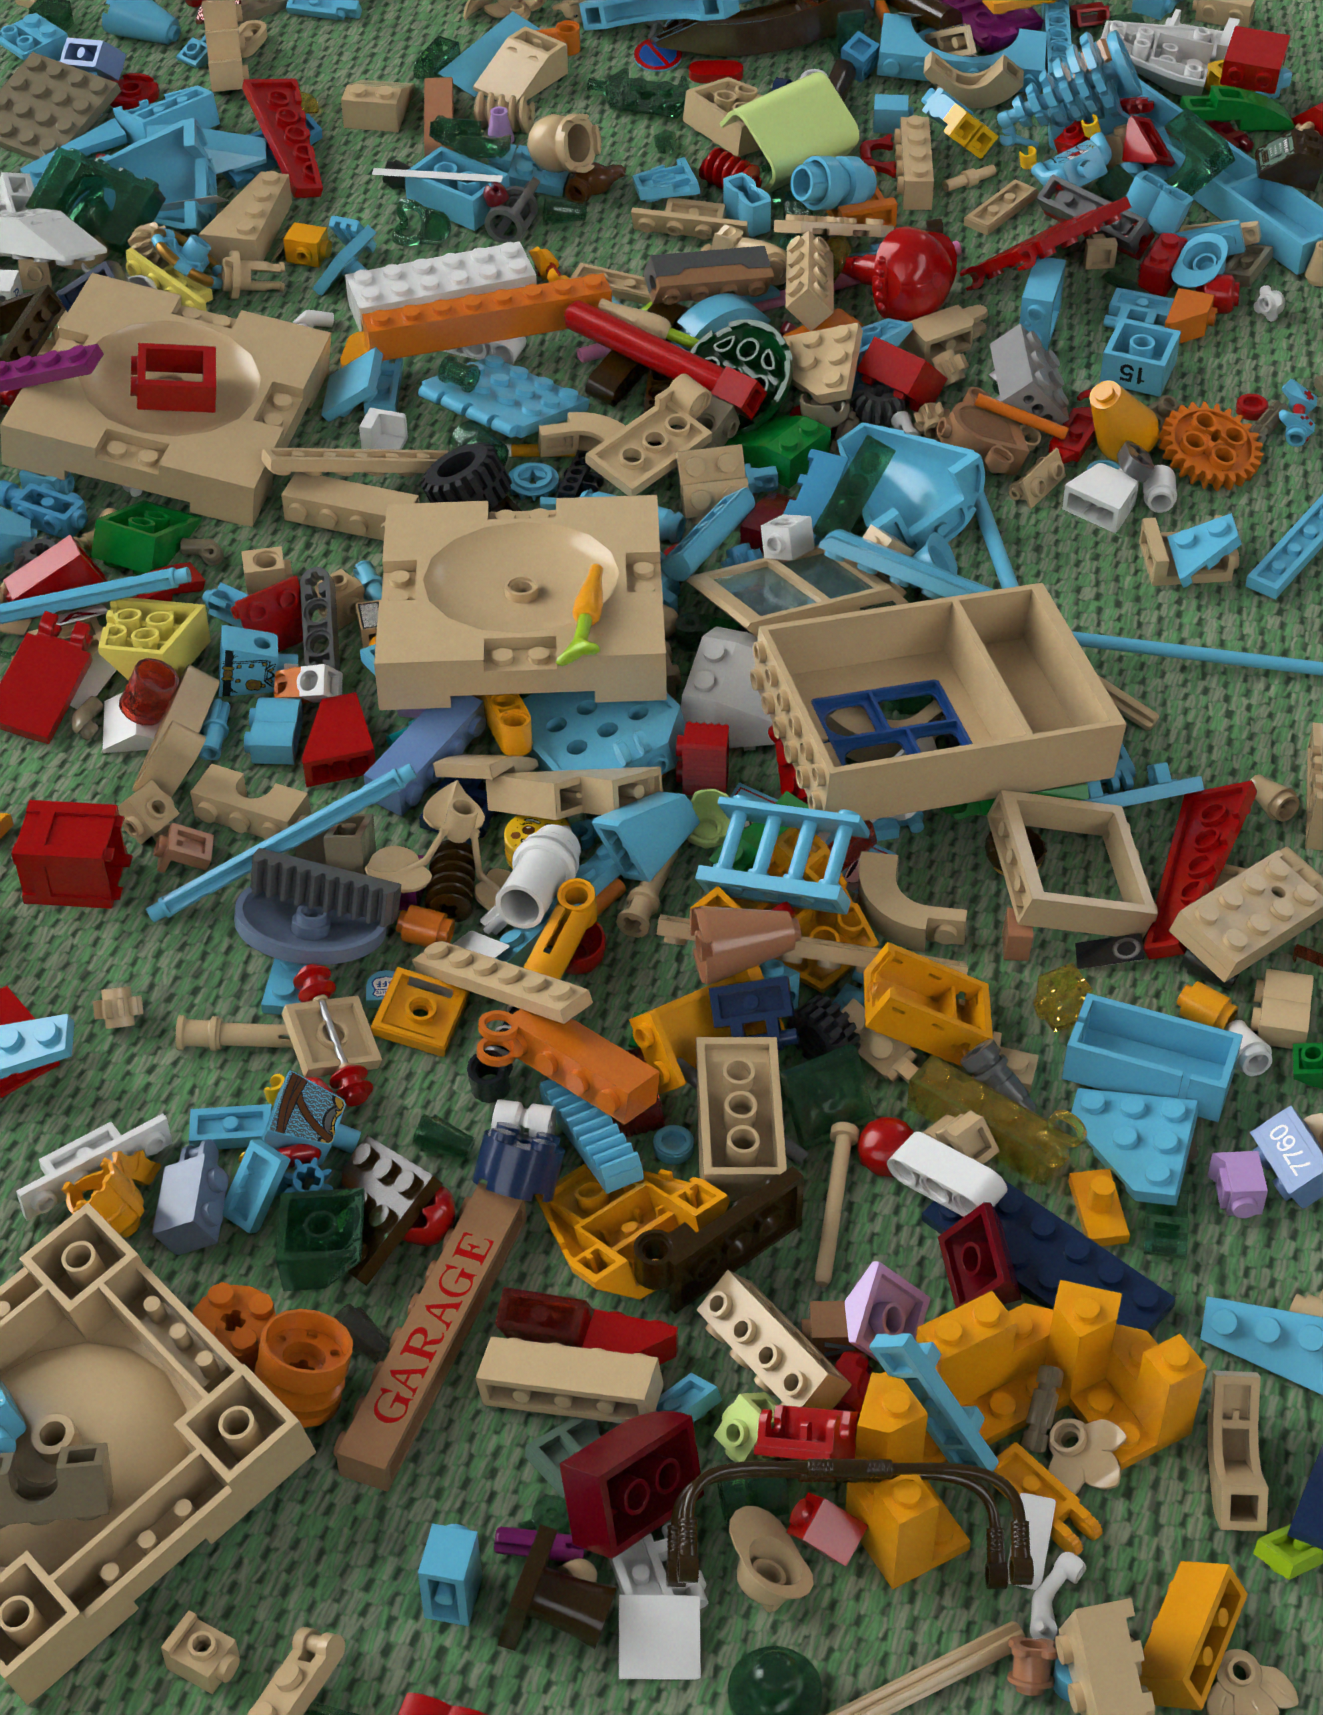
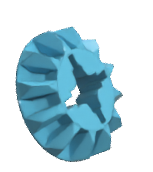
[508,462,559,501]

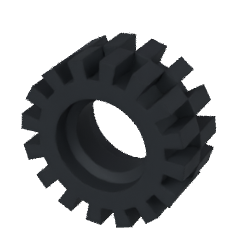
[787,995,861,1072]

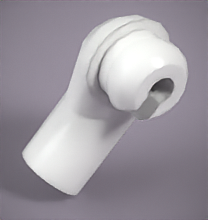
[293,310,334,328]

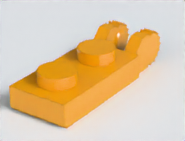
[992,1442,1103,1556]

